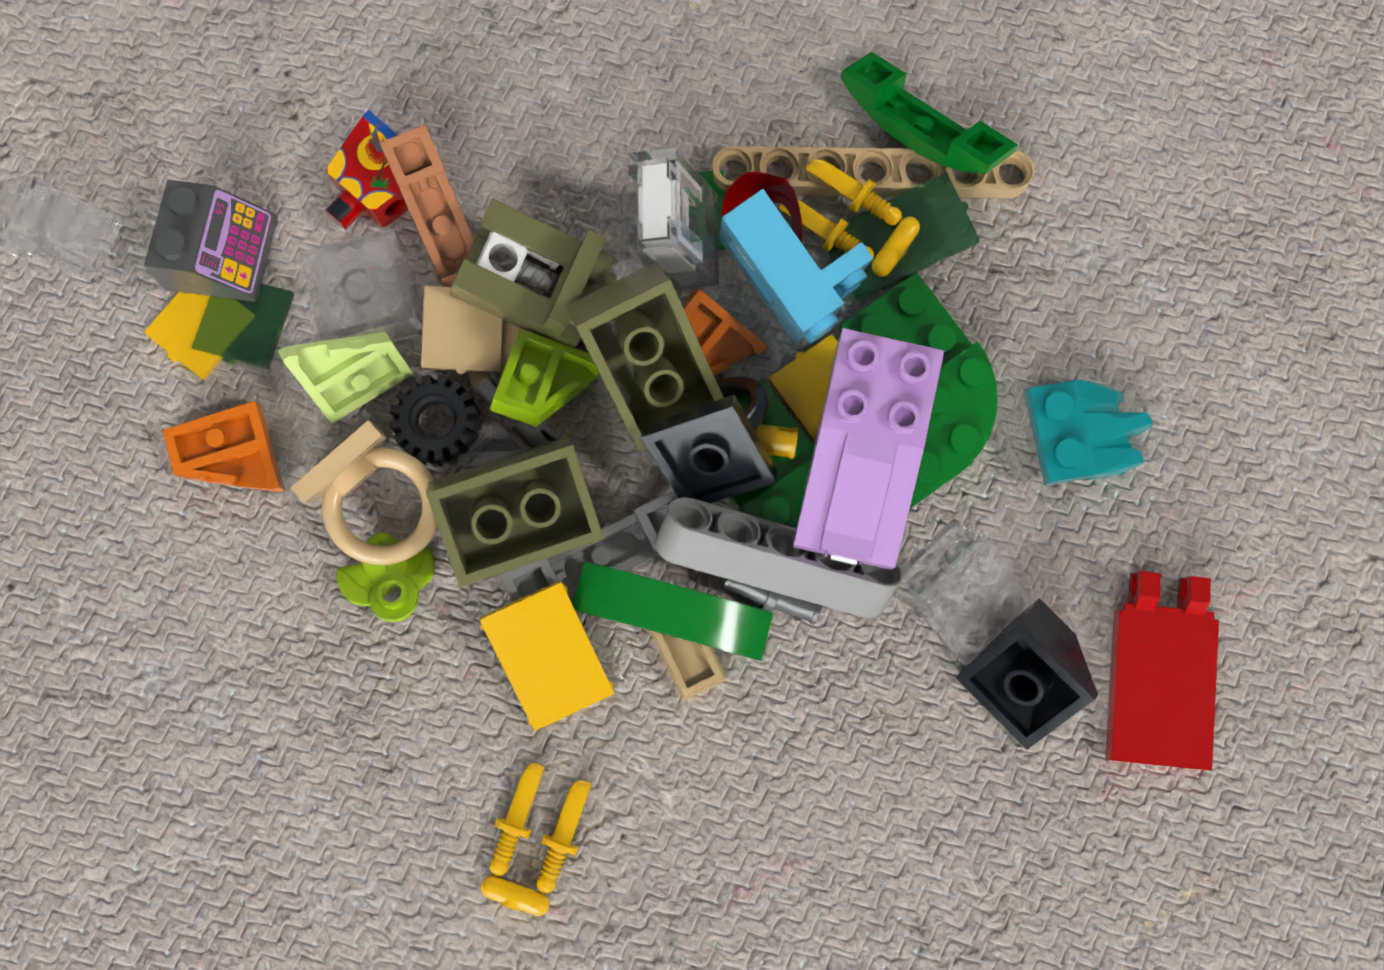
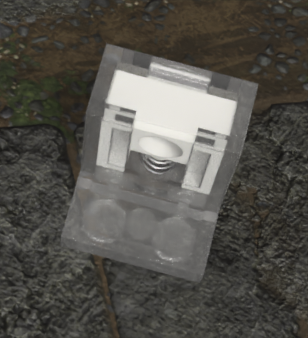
[617,147,719,290]

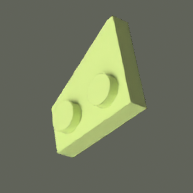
[278,332,414,424]

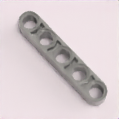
[655,497,903,618]

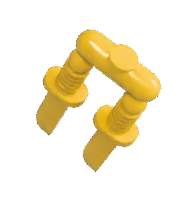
[778,159,920,277]
[480,763,592,916]

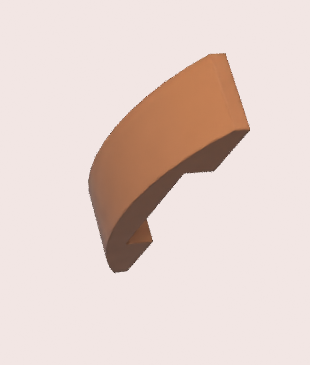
[380,124,474,287]

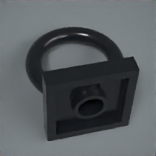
[640,376,777,503]

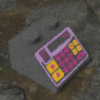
[144,179,278,302]

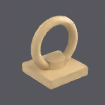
[290,420,438,565]

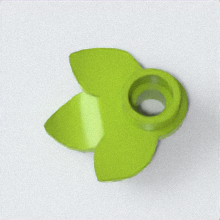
[336,531,435,622]

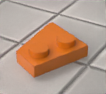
[682,287,768,375]
[162,401,285,493]

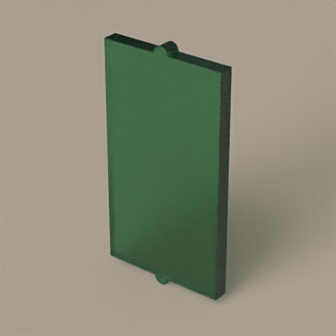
[822,172,980,303]

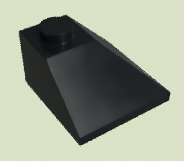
[956,598,1098,750]

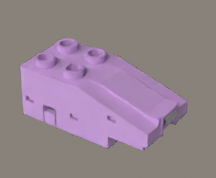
[793,328,944,570]

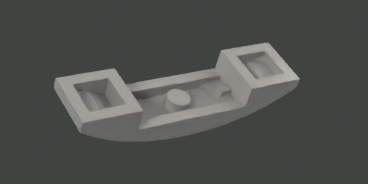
[500,490,678,602]

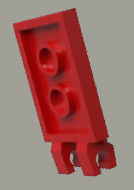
[1105,571,1219,771]

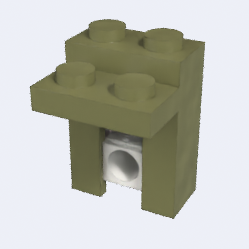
[449,198,617,348]

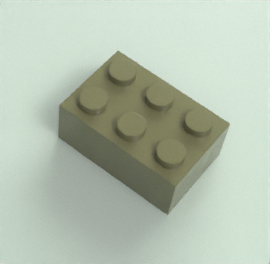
[566,261,724,451]
[426,436,604,587]

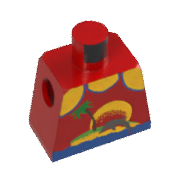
[324,110,408,230]

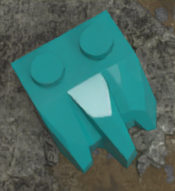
[1024,380,1153,486]

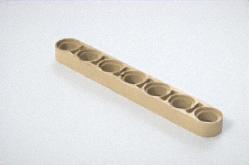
[712,146,1035,199]

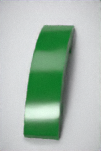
[841,52,1018,173]
[572,562,773,661]

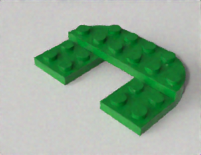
[730,272,998,528]

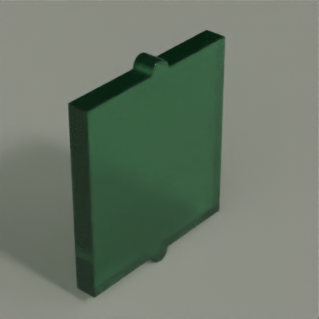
[192,283,294,370]

